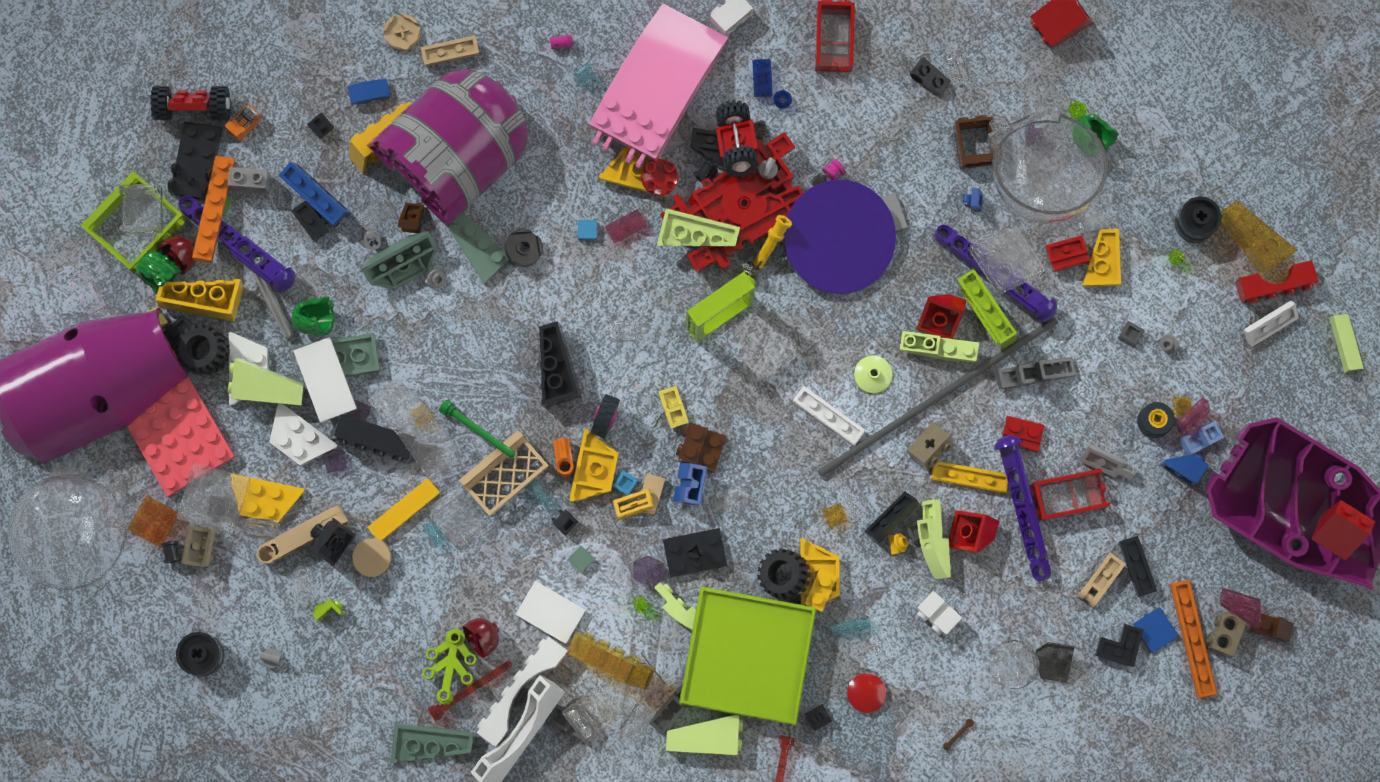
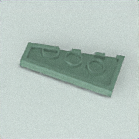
[448,213,509,286]
[390,723,474,763]

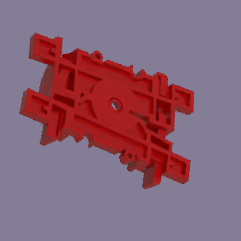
[660,132,806,272]

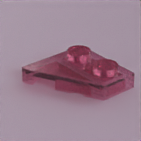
[1220,588,1261,628]

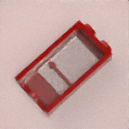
[815,0,855,72]
[1030,468,1110,522]

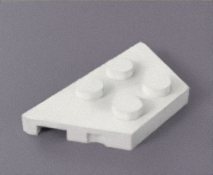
[229,332,269,406]
[270,403,339,466]

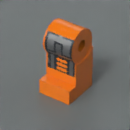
[225,105,262,142]

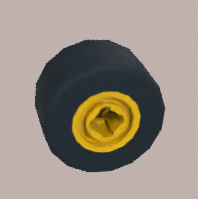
[1137,402,1175,438]

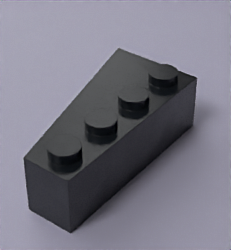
[539,321,582,408]
[330,414,415,462]

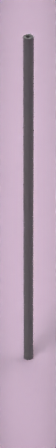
[817,317,1058,477]

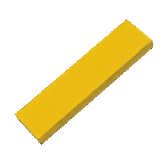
[930,461,1008,494]
[367,478,441,540]

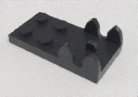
[167,121,223,200]

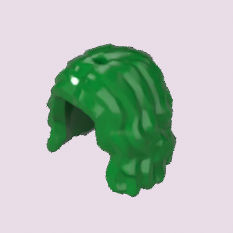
[1073,114,1119,156]
[135,251,180,295]
[292,296,335,336]

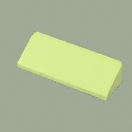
[1329,314,1364,373]

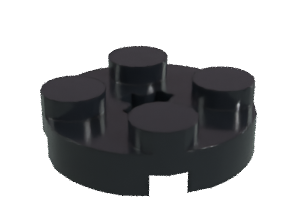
[504,229,543,267]

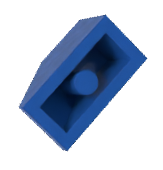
[1160,454,1209,486]

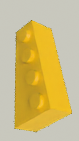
[349,101,412,174]
[156,279,244,322]

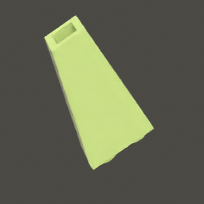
[228,358,304,405]
[666,715,743,755]

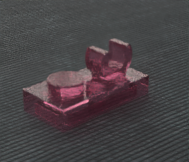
[605,209,647,244]
[1176,397,1210,436]

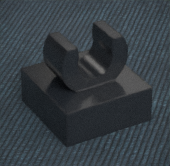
[307,112,334,140]
[551,509,578,536]
[805,704,832,731]

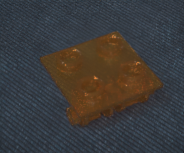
[127,495,180,547]

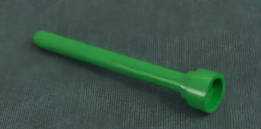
[439,400,515,458]

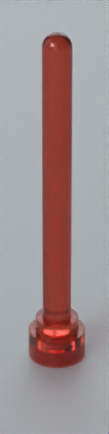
[427,661,512,721]
[775,735,795,782]

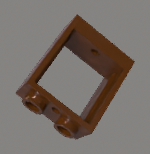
[953,115,999,169]

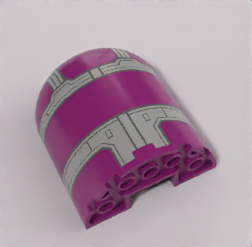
[367,69,527,227]

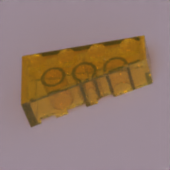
[1221,200,1298,276]
[567,631,656,690]

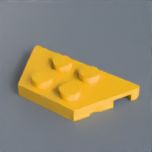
[598,147,669,198]
[569,428,619,502]
[231,474,305,524]
[800,538,840,606]

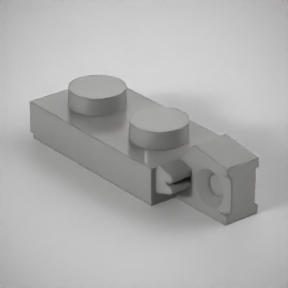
[1081,443,1136,480]

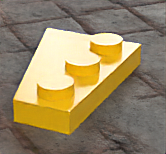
[1082,229,1121,287]

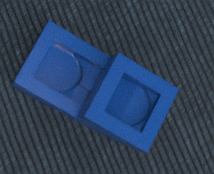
[347,79,390,105]

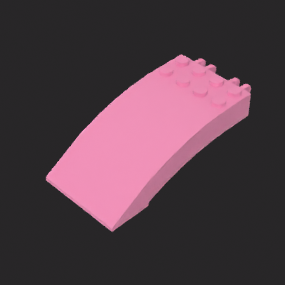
[589,4,728,169]

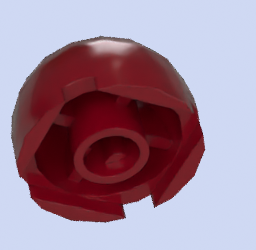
[159,236,196,275]
[462,618,499,658]

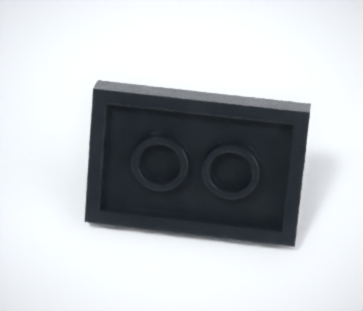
[310,518,356,567]
[663,528,728,578]

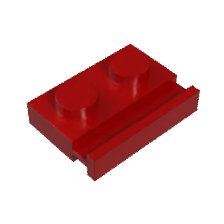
[1045,235,1090,272]
[1002,415,1045,452]

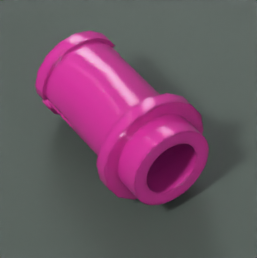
[550,34,574,50]

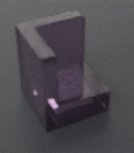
[633,556,664,587]

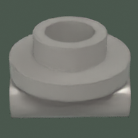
[759,158,778,179]
[424,267,445,288]
[1160,332,1180,353]
[260,648,282,668]

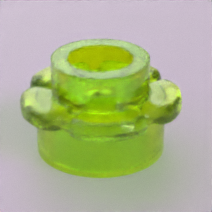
[1068,101,1087,119]
[1167,249,1186,265]
[633,595,650,613]

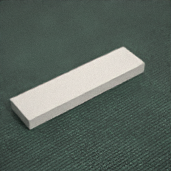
[792,386,866,446]

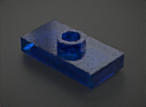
[752,59,773,97]

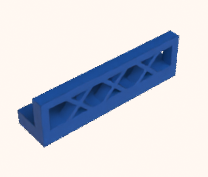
[278,161,352,226]

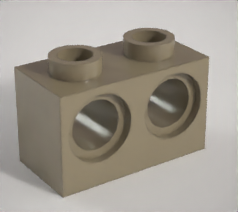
[1206,611,1247,658]

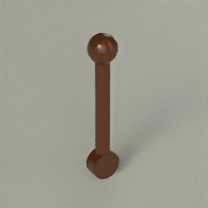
[943,719,974,750]

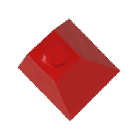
[916,294,967,339]
[948,510,1000,553]

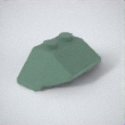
[361,231,438,290]

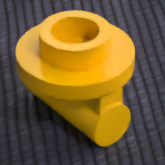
[888,533,908,555]

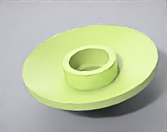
[854,356,892,394]

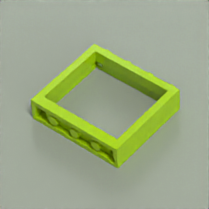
[80,171,187,274]
[957,269,1017,351]
[686,272,756,343]

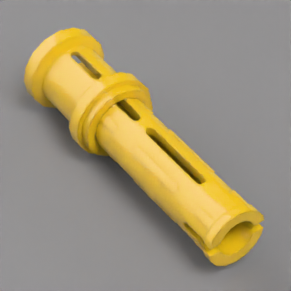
[753,215,792,269]

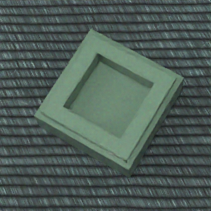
[568,546,595,573]

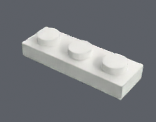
[1244,301,1299,347]

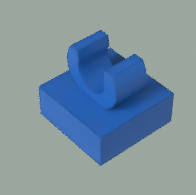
[962,188,983,212]

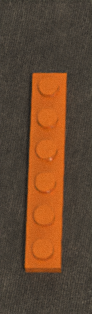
[192,156,235,263]

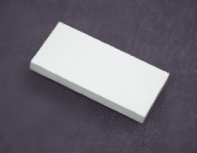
[294,337,357,423]

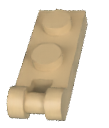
[1077,552,1126,607]

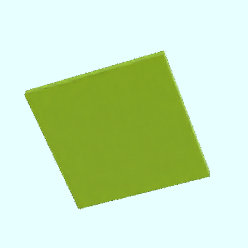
[679,586,816,725]

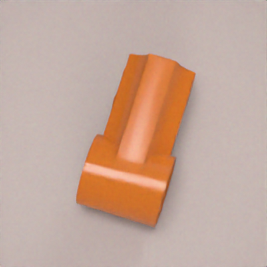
[553,438,574,478]

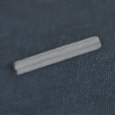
[253,273,294,339]

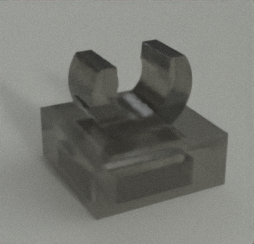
[736,261,760,282]

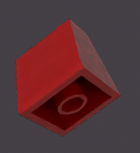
[1030,0,1094,48]
[1311,500,1375,561]

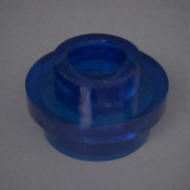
[773,90,792,109]

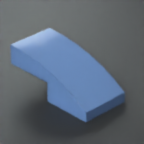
[1179,421,1224,455]

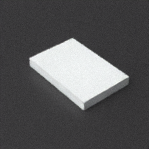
[515,581,586,644]

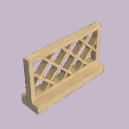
[459,430,549,517]

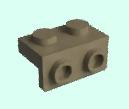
[181,525,217,568]

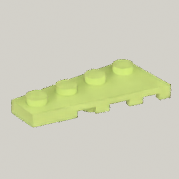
[657,208,740,246]

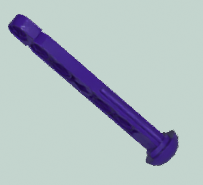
[178,196,295,293]
[934,225,1057,323]
[994,435,1051,582]

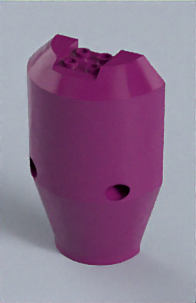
[0,308,189,464]
[1206,417,1380,591]

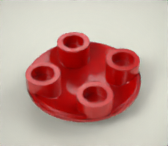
[641,159,678,196]
[847,673,886,713]

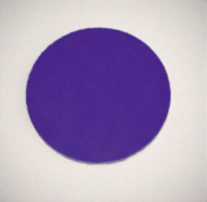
[784,180,896,294]

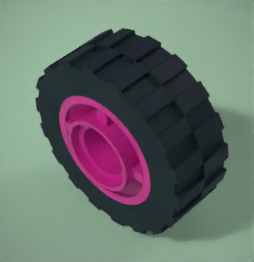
[591,394,620,439]

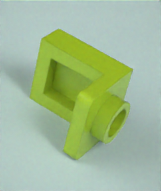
[312,598,345,622]

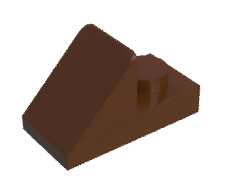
[398,202,424,233]
[1250,612,1293,642]

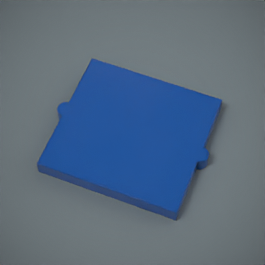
[1133,607,1178,653]

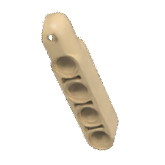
[257,505,349,564]

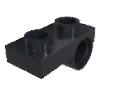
[909,57,951,96]

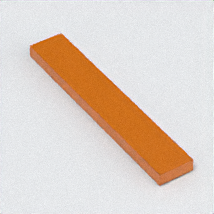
[1169,580,1218,699]

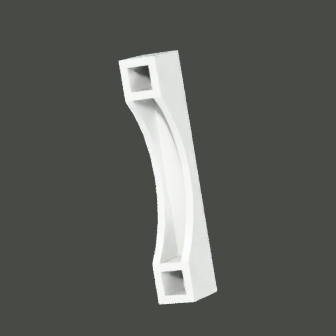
[477,637,568,747]
[471,675,565,782]

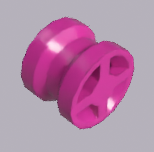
[822,159,846,180]

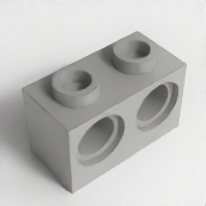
[228,167,272,194]

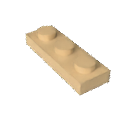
[420,36,480,67]

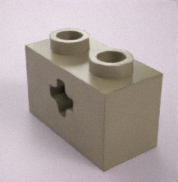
[907,422,953,470]

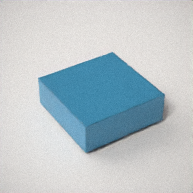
[578,220,597,240]
[612,470,639,496]

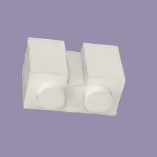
[710,0,753,37]
[916,591,962,636]

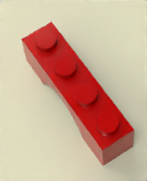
[1235,260,1319,305]

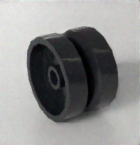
[1174,196,1222,243]
[176,632,225,677]

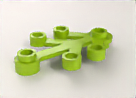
[422,629,477,705]

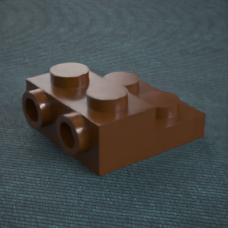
[676,422,727,473]

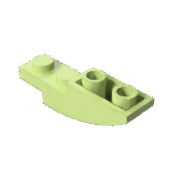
[900,331,980,363]
[917,499,951,579]
[654,582,696,631]

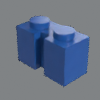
[673,463,707,505]

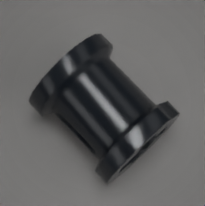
[693,160,718,185]
[161,541,181,564]

